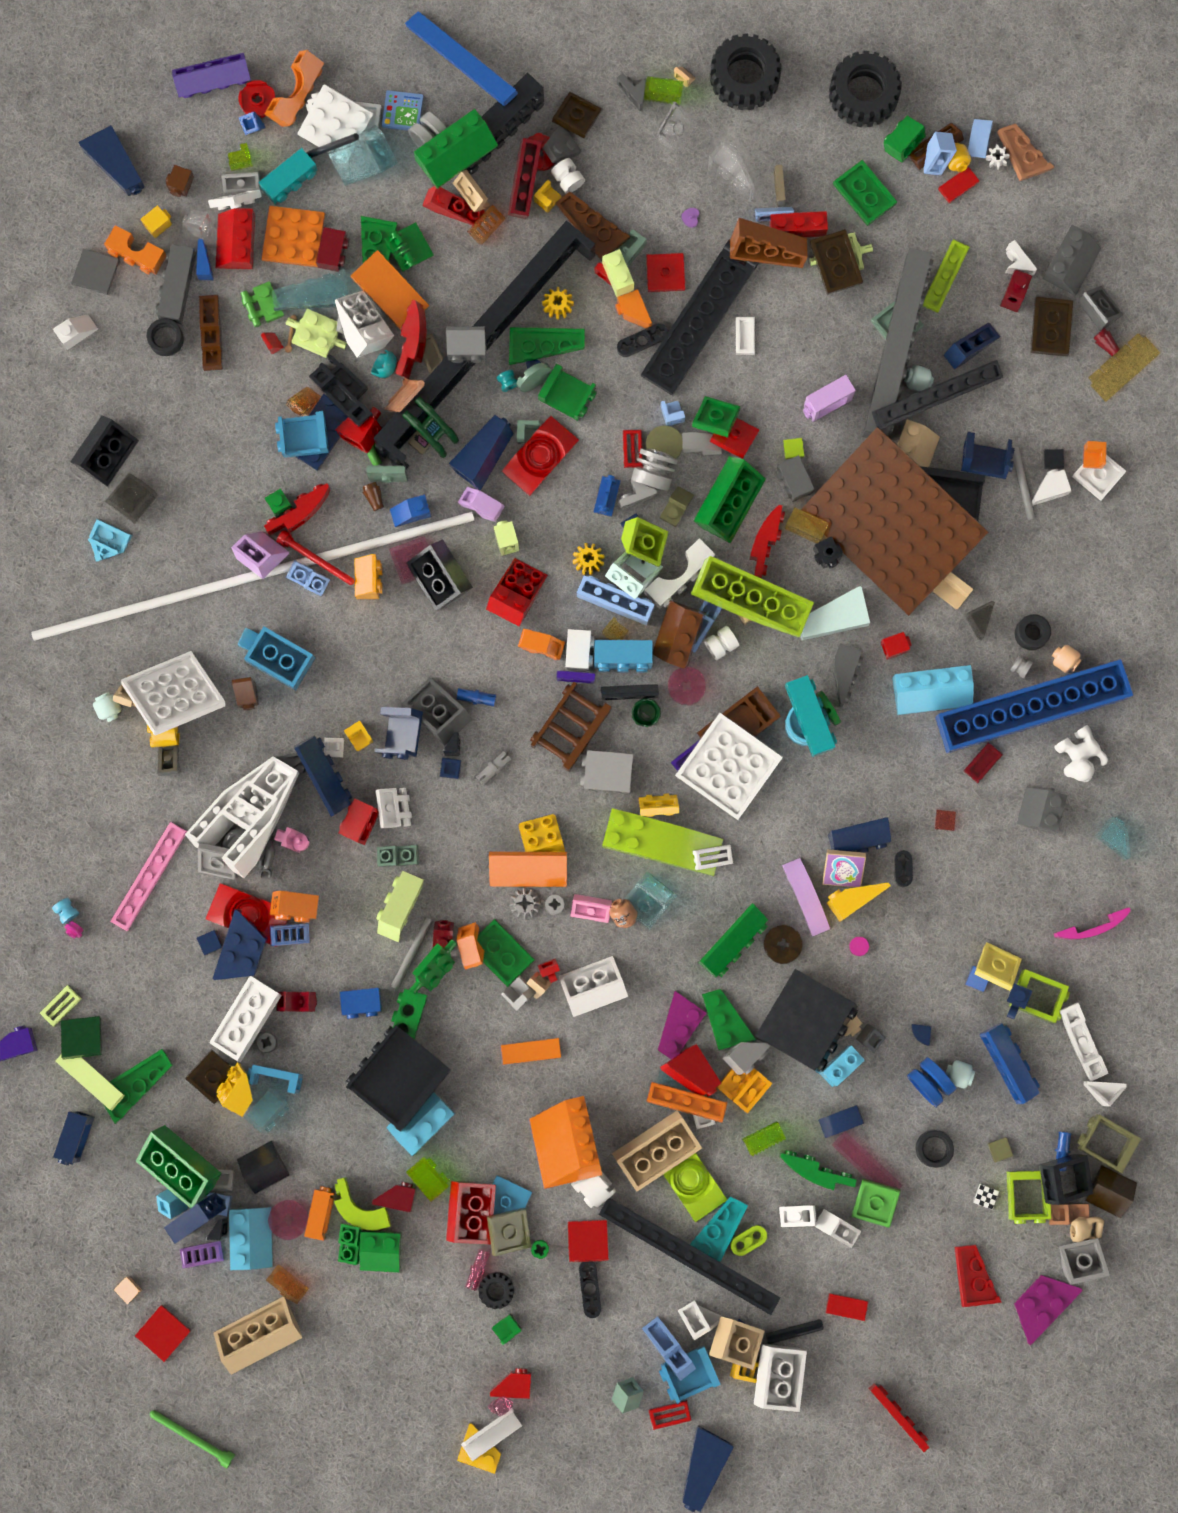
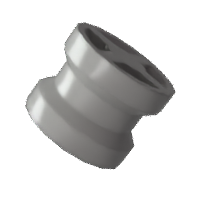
[1010,655,1033,678]
[545,895,565,915]

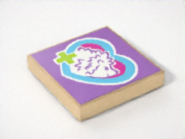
[822,849,866,888]

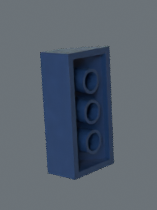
[294,735,353,817]

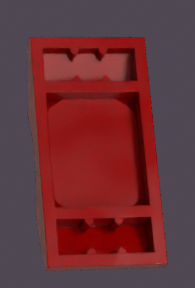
[501,416,579,496]
[206,883,288,947]

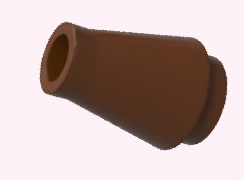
[362,482,384,511]

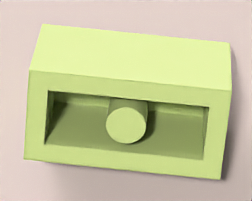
[602,249,634,297]
[494,520,519,556]

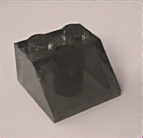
[105,473,158,525]

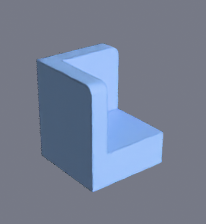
[660,401,685,426]

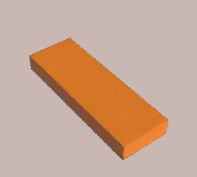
[501,1038,561,1065]

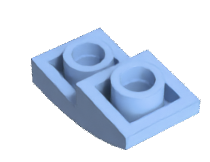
[968,119,993,158]
[286,560,330,596]

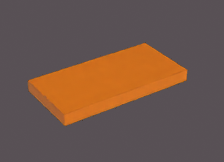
[350,250,429,330]
[489,852,567,887]

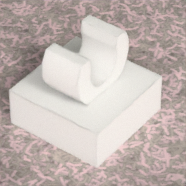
[324,737,344,758]

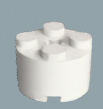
[571,1172,616,1208]

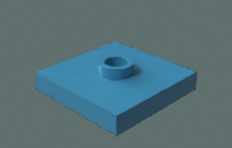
[493,1175,532,1215]

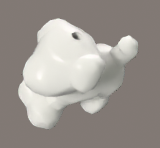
[1054,725,1108,782]

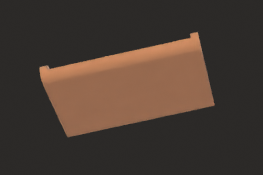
[385,378,424,412]

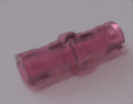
[465,1249,491,1291]

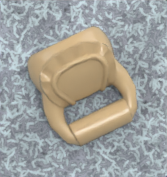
[1070,1216,1104,1243]

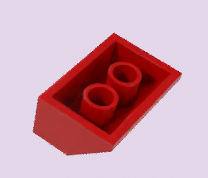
[215,208,255,269]
[446,1181,496,1245]

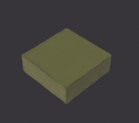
[987,1137,1013,1162]

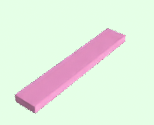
[110,822,188,931]

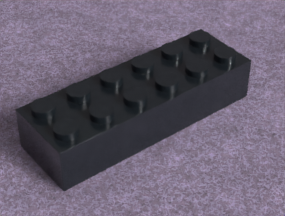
[465,72,544,175]

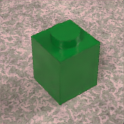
[264,488,292,518]

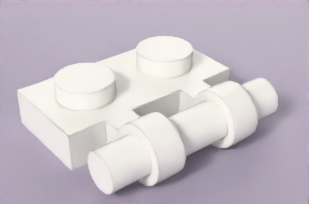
[376,788,412,828]

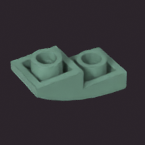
[377,845,419,867]

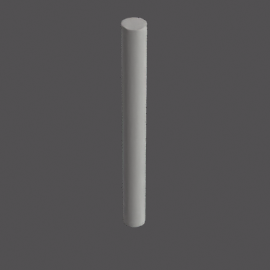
[1013,447,1035,521]
[391,917,433,990]

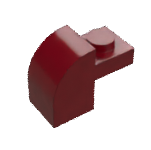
[276,992,317,1012]

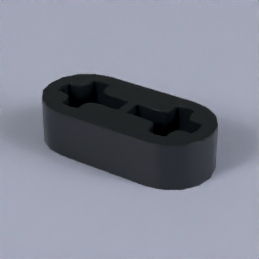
[894,850,913,887]

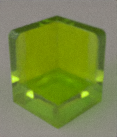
[228,143,253,171]

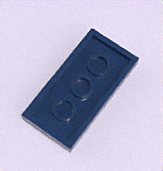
[296,393,348,471]

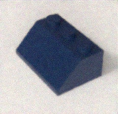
[828,817,891,853]

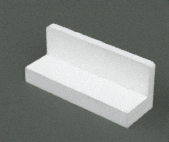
[461,1408,522,1461]

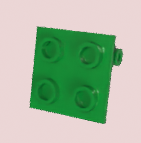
[384,222,434,272]

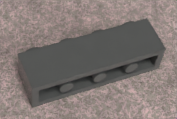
[155,244,196,324]

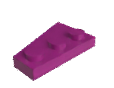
[658,991,706,1059]

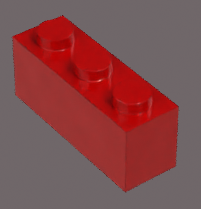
[769,211,828,238]

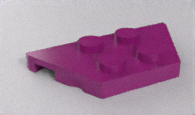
[1014,1275,1083,1345]

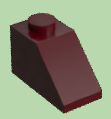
[372,1181,417,1212]

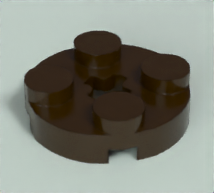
[763,925,803,964]

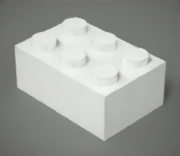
[754,1344,807,1412]

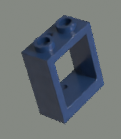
[53,1111,95,1166]
[164,1192,226,1244]

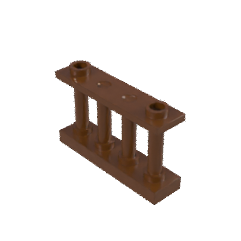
[530,682,612,772]

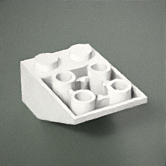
[335,290,394,357]

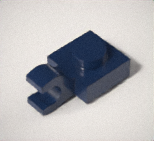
[1006,983,1032,1020]

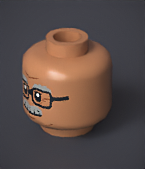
[609,899,638,928]

